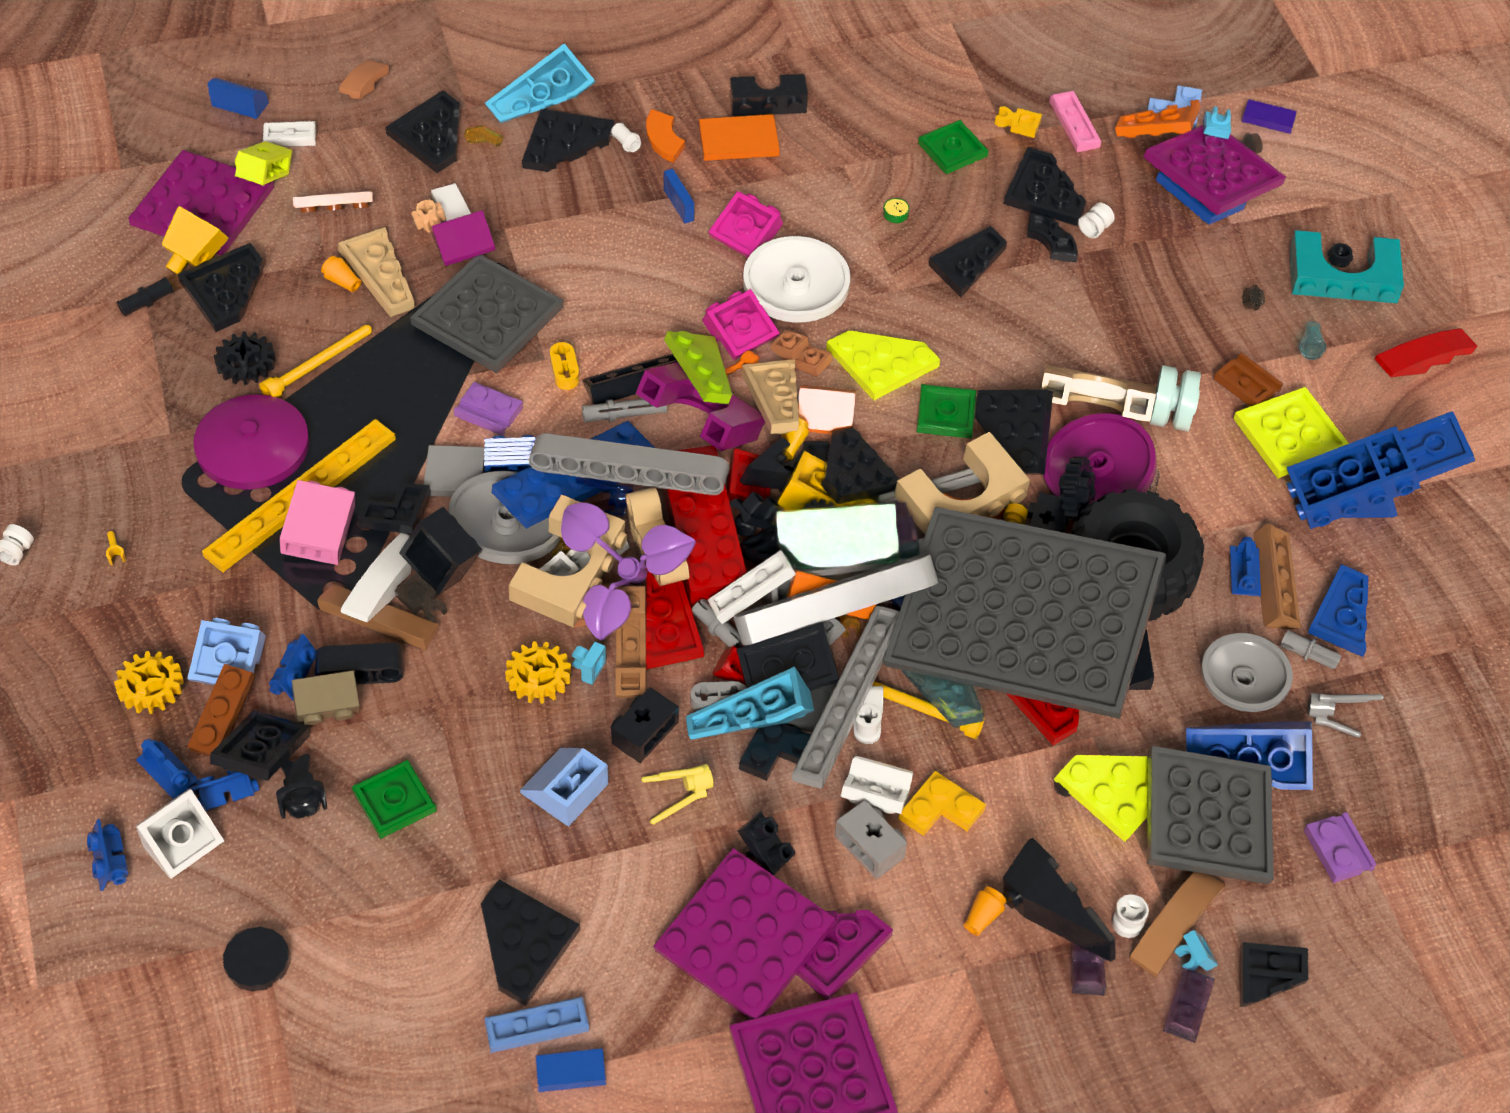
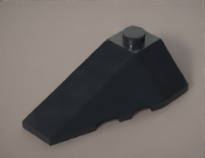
[1002,838,1116,962]

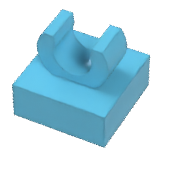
[1203,107,1231,139]
[572,642,606,685]
[1175,930,1218,972]

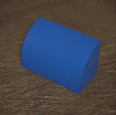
[207,78,269,119]

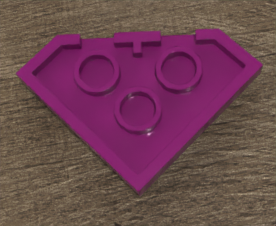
[797,910,893,1000]

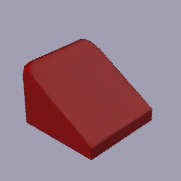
[712,645,746,685]

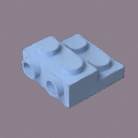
[187,618,266,690]

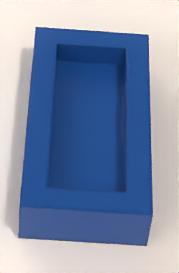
[664,169,694,224]
[536,1048,606,1092]

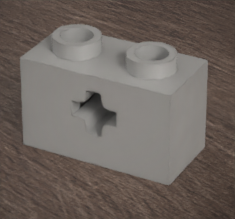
[835,800,907,879]

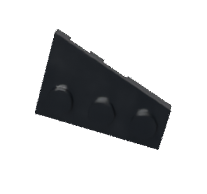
[928,226,1007,297]

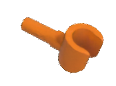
[725,351,760,375]

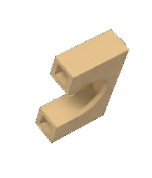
[1041,365,1156,422]
[894,432,1030,535]
[509,494,628,628]

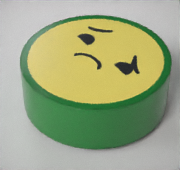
[883,198,910,223]

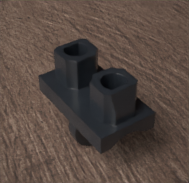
[730,491,782,537]
[737,811,795,876]

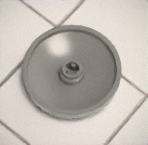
[448,471,561,564]

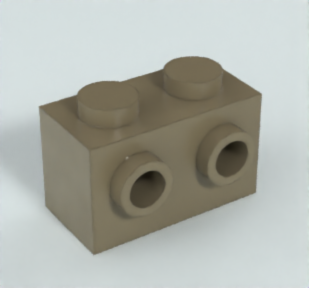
[292,671,359,725]

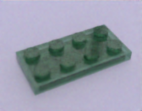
[776,502,899,570]

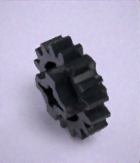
[214,331,276,385]
[1059,456,1096,519]

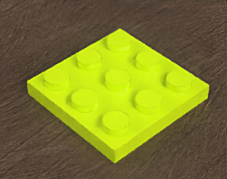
[1233,387,1349,479]

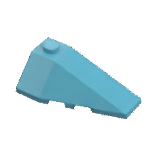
[485,44,595,123]
[686,667,814,740]

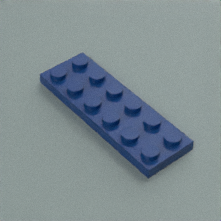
[491,421,655,529]

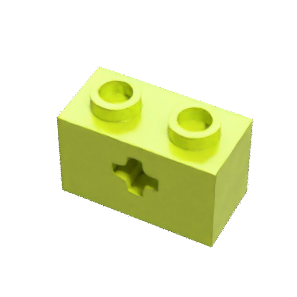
[235,141,292,185]

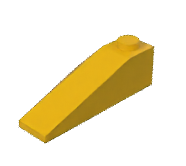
[777,451,898,539]

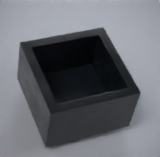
[399,507,483,596]

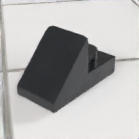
[739,437,790,489]

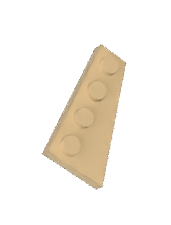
[338,227,414,317]
[742,359,799,434]

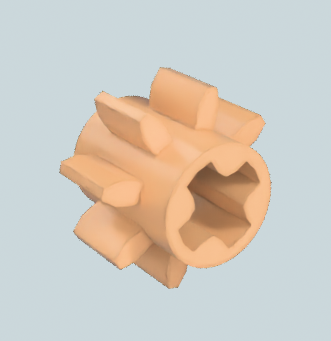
[411,199,446,233]

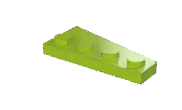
[664,331,732,404]

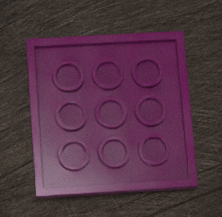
[1144,125,1286,215]
[128,150,274,256]
[653,848,836,1020]
[729,992,898,1113]

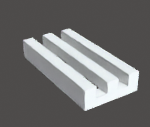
[263,121,316,147]

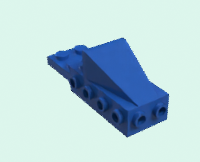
[1286,411,1475,529]

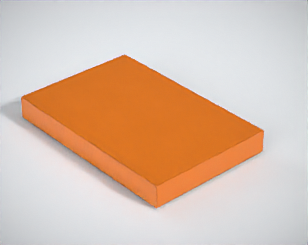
[699,114,780,161]

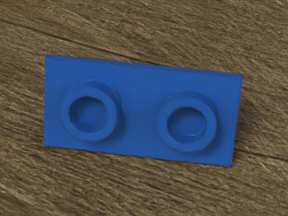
[1230,537,1261,597]
[269,634,317,701]
[136,739,198,799]
[191,771,260,812]
[87,819,129,891]

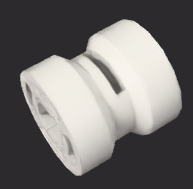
[1078,202,1115,238]
[0,524,34,565]
[1112,894,1149,938]

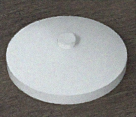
[743,236,850,322]

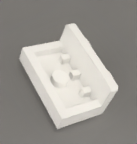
[841,756,913,814]

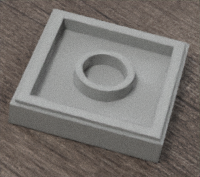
[423,445,484,497]

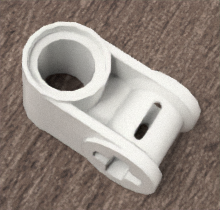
[854,686,883,744]

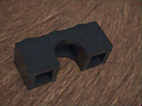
[730,74,808,117]

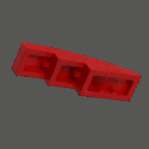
[1374,328,1478,378]

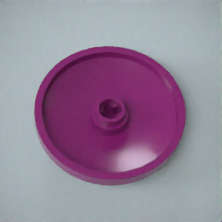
[194,395,309,490]
[1044,413,1157,504]

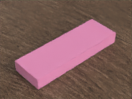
[1049,91,1101,152]

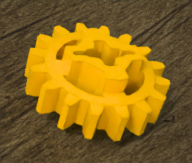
[505,641,571,704]
[114,651,184,714]

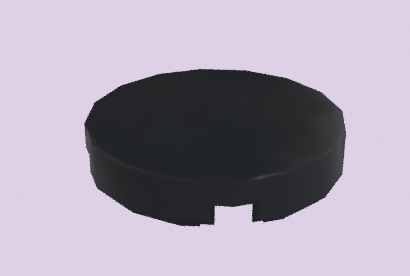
[223,927,290,992]

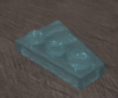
[902,670,983,727]

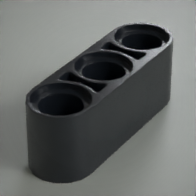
[315,643,404,685]

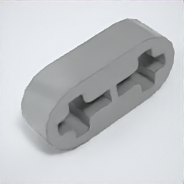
[690,681,747,711]

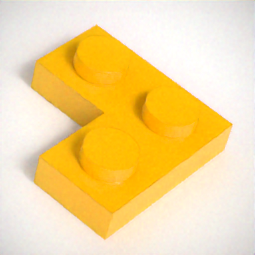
[898,771,986,836]

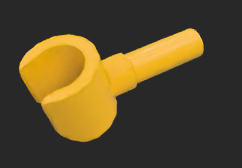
[106,531,126,565]

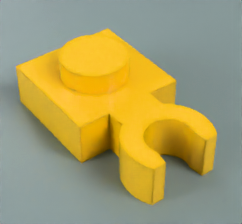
[995,106,1042,138]

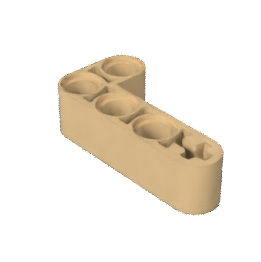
[626,487,690,586]

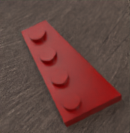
[646,569,704,670]

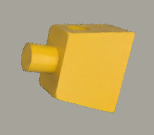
[162,206,229,275]

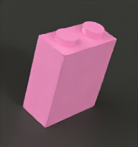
[280,480,355,565]

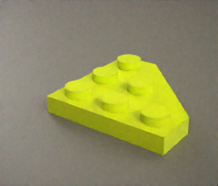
[826,330,940,401]
[1054,755,1148,842]

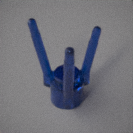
[576,478,633,515]

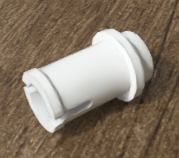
[611,123,641,152]

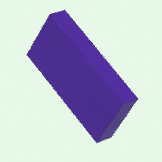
[1242,99,1297,134]

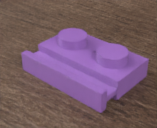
[454,382,523,436]
[1304,812,1376,883]

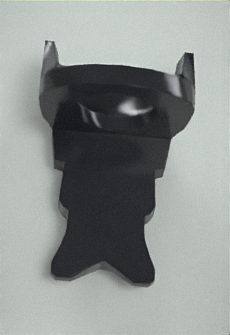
[276,754,327,819]

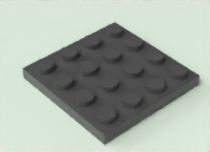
[410,255,564,373]
[1147,746,1274,884]

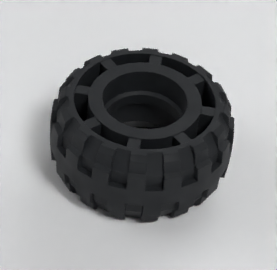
[1070,489,1204,621]

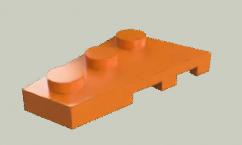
[1115,99,1200,138]

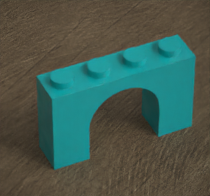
[1289,230,1404,303]

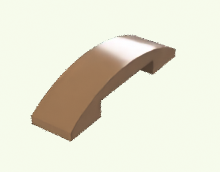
[615,586,646,698]
[1129,872,1226,977]

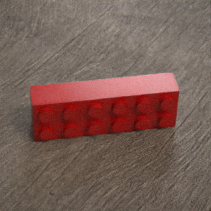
[663,445,747,610]

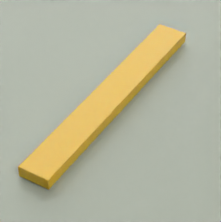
[202,419,396,573]

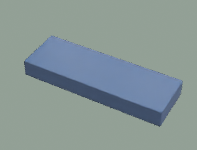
[484,997,589,1053]

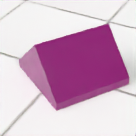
[430,210,496,266]

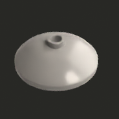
[1201,633,1293,712]

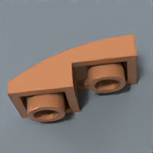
[339,60,388,99]
[770,329,833,377]

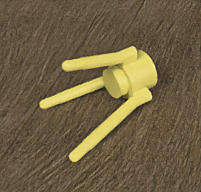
[641,764,713,824]

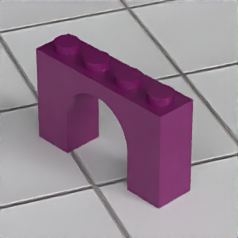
[635,362,765,451]

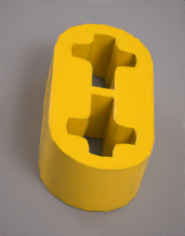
[550,342,579,390]

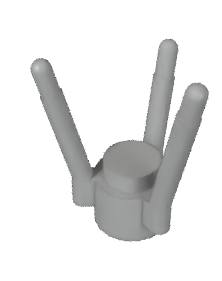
[1308,693,1384,738]

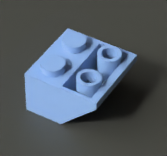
[520,748,608,827]

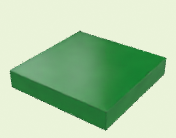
[918,120,989,175]
[917,384,976,439]
[351,760,437,839]

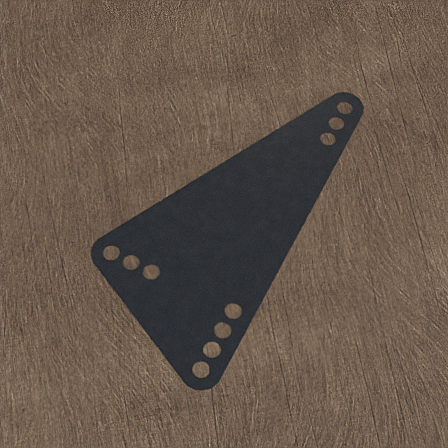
[182,262,509,611]

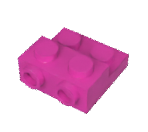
[708,191,783,258]
[702,289,780,361]

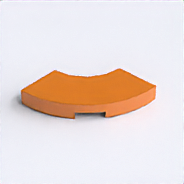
[646,109,685,163]

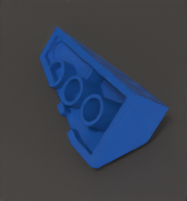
[1186,721,1313,790]

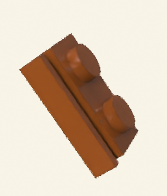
[1214,353,1283,407]

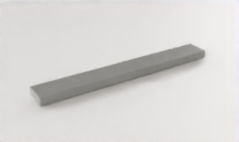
[792,605,900,789]

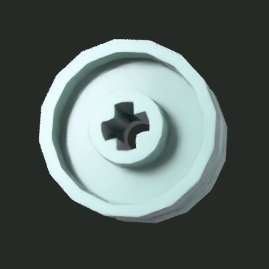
[1149,365,1201,432]

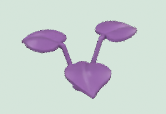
[561,503,696,641]

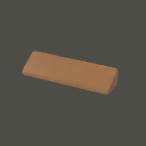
[1254,523,1301,629]
[317,584,440,651]

